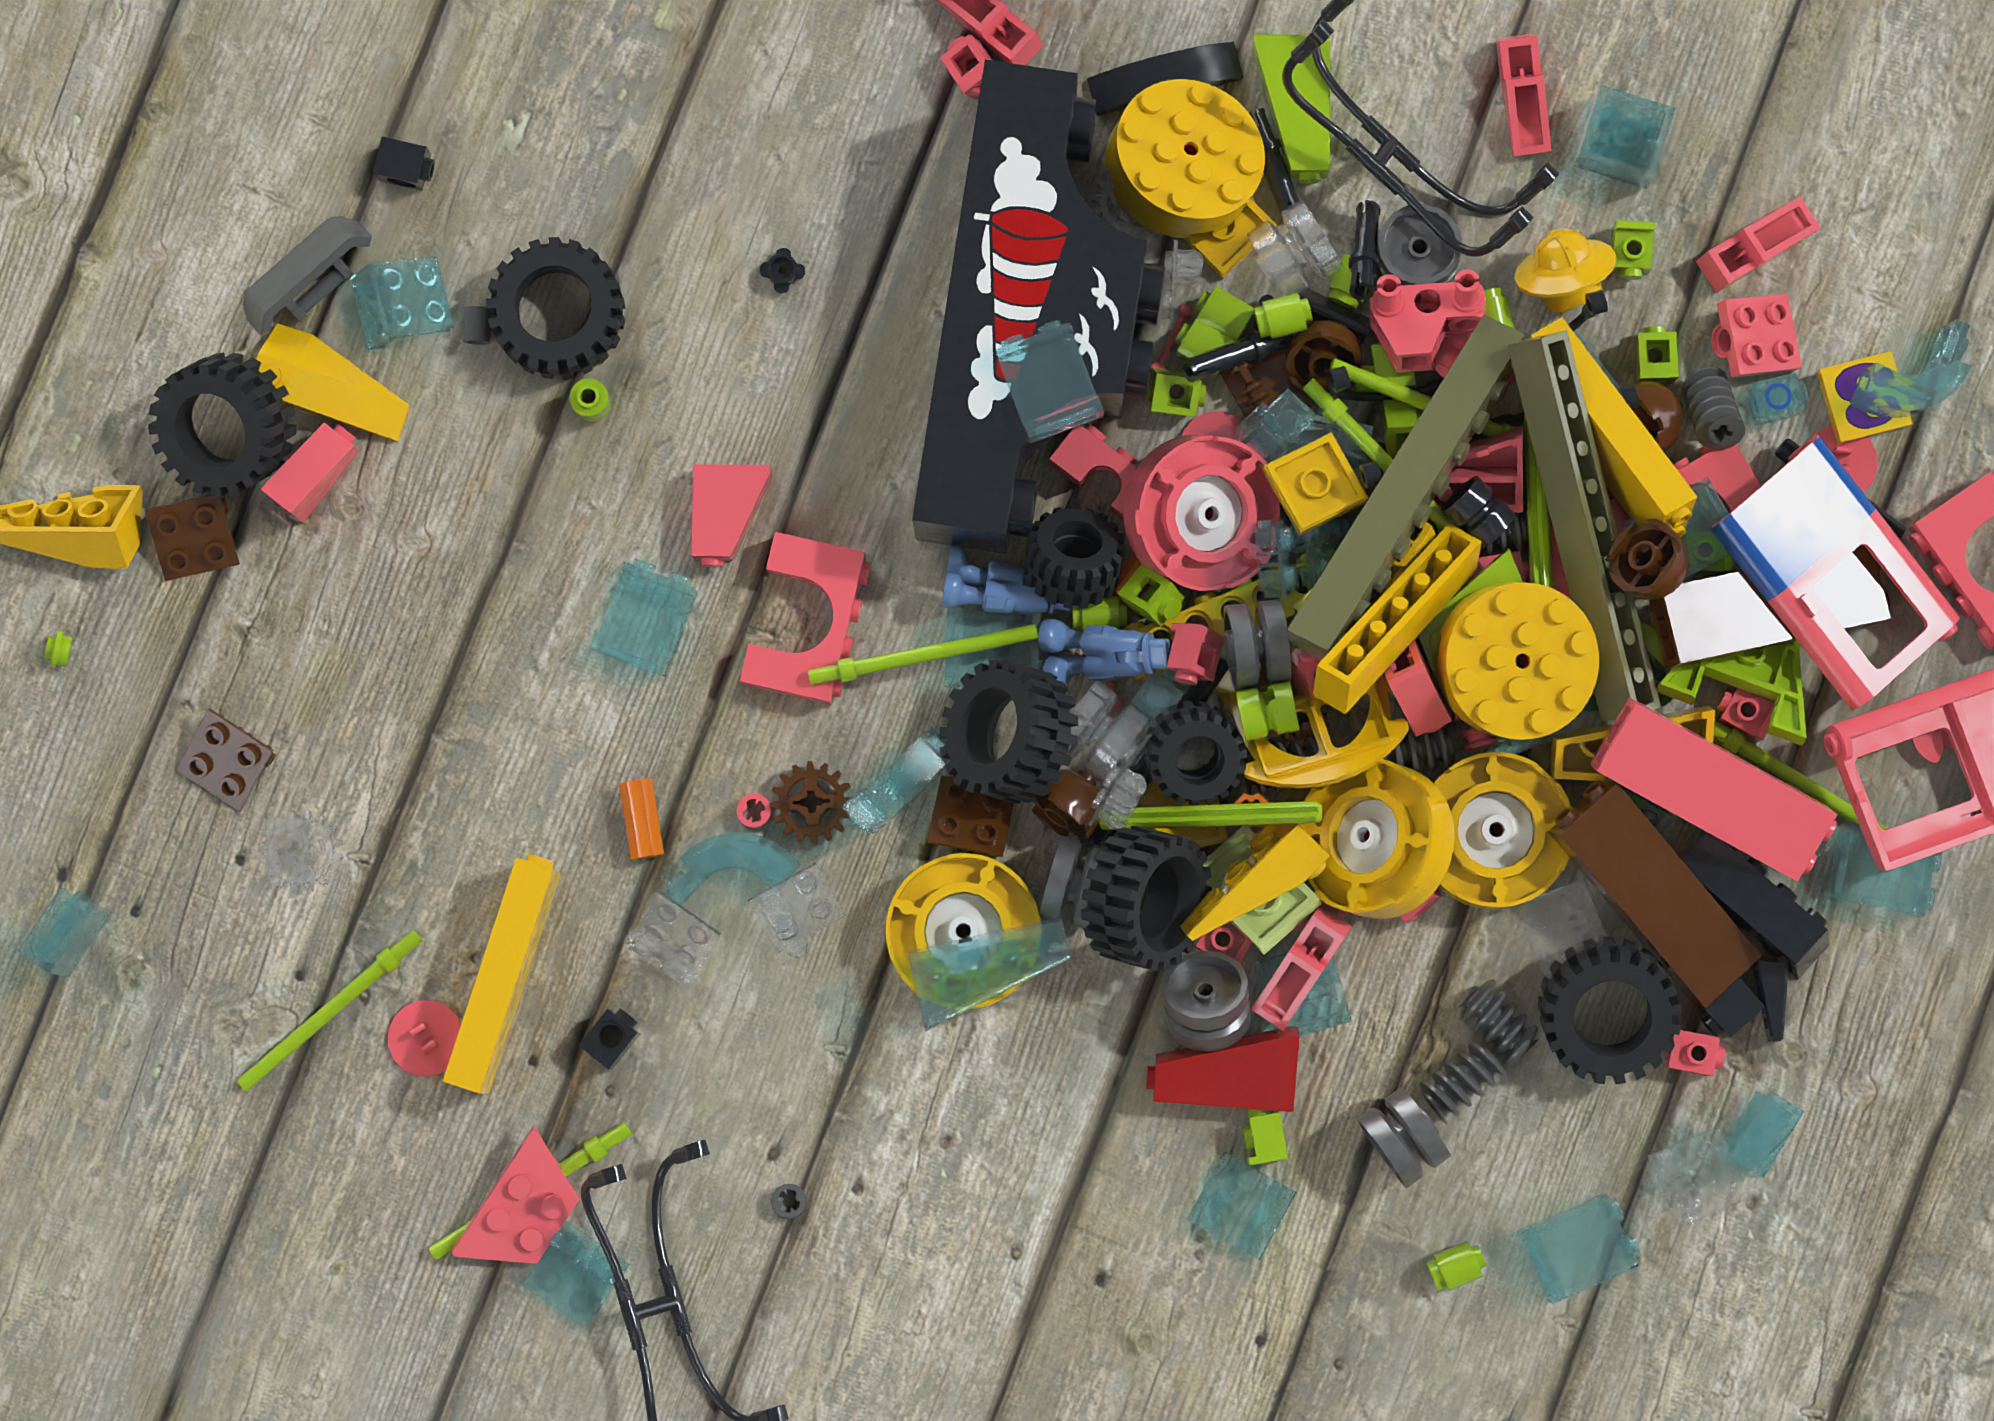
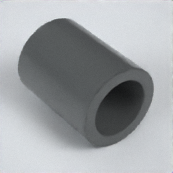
[463,306,491,345]

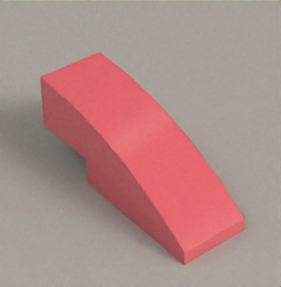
[936,0,1044,65]
[1495,33,1552,156]
[1696,196,1821,293]
[1251,905,1352,1031]

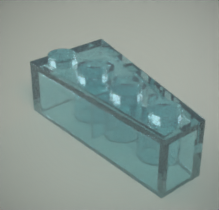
[908,917,1071,1032]

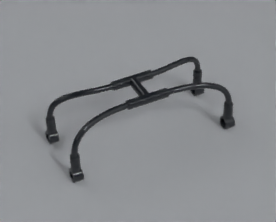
[1282,0,1559,257]
[1327,290,1639,489]
[581,1139,789,1421]

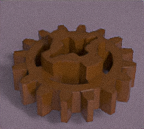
[770,761,854,845]

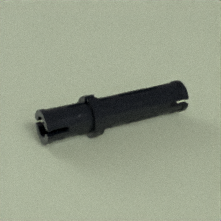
[1249,108,1305,223]
[1348,200,1381,300]
[1182,331,1293,382]

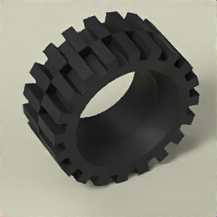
[486,237,626,379]
[148,352,297,497]
[939,659,1079,804]
[1081,826,1212,971]
[1538,937,1682,1085]

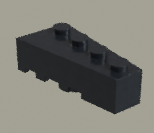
[1681,832,1829,979]

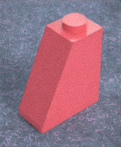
[261,423,360,523]
[692,464,772,568]
[1384,639,1452,737]

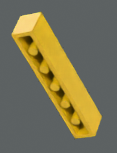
[1313,523,1482,714]

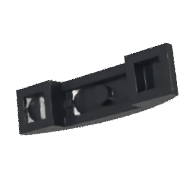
[1087,41,1244,116]

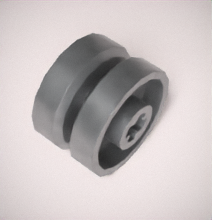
[1376,204,1462,297]
[1223,599,1291,690]
[1039,835,1107,929]
[1162,951,1251,1052]
[1357,1087,1451,1188]

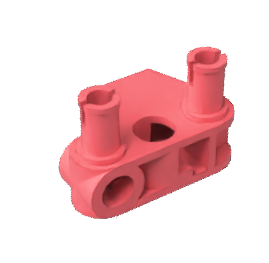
[1369,269,1486,372]

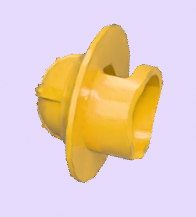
[1514,229,1617,312]

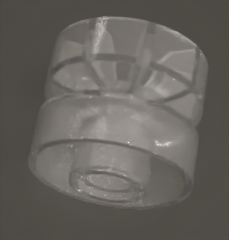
[1247,199,1344,296]
[1067,680,1151,784]

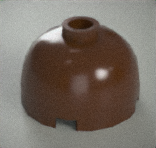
[1286,320,1363,394]
[1627,380,1684,452]
[1608,519,1689,600]
[1031,769,1103,843]

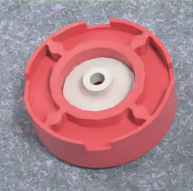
[1123,434,1284,591]

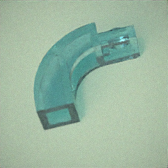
[1850,319,1971,418]
[842,727,950,835]
[665,833,802,910]

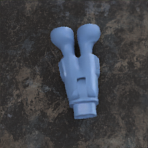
[941,543,1071,615]
[1038,619,1171,685]

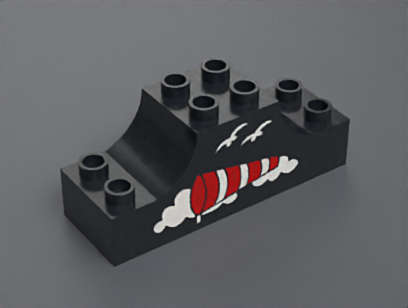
[912,59,1165,554]

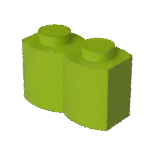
[1174,286,1254,378]

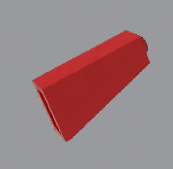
[1146,1026,1300,1112]

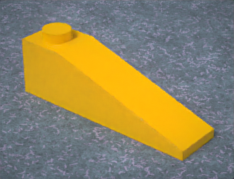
[256,323,410,442]
[0,485,143,570]
[1180,823,1330,941]

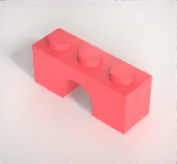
[1049,423,1137,520]

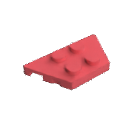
[452,1126,579,1264]

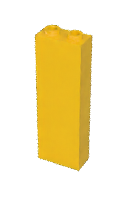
[1530,317,1697,537]
[442,853,561,1094]

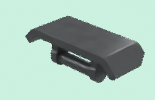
[243,216,372,335]

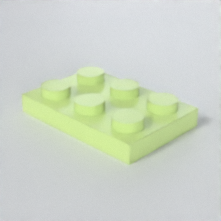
[1203,826,1322,955]

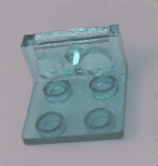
[351,257,454,350]

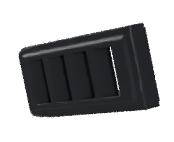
[1753,961,1789,1042]

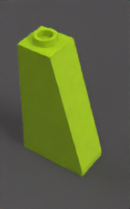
[1252,34,1330,184]

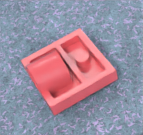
[1711,294,1802,378]

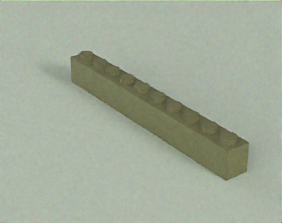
[1287,314,1525,660]
[1508,330,1661,721]

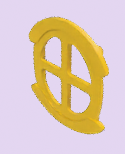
[1216,620,1409,788]

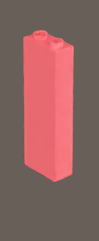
[1590,697,1838,882]

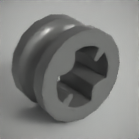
[771,1184,806,1219]

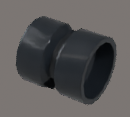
[1441,476,1515,549]

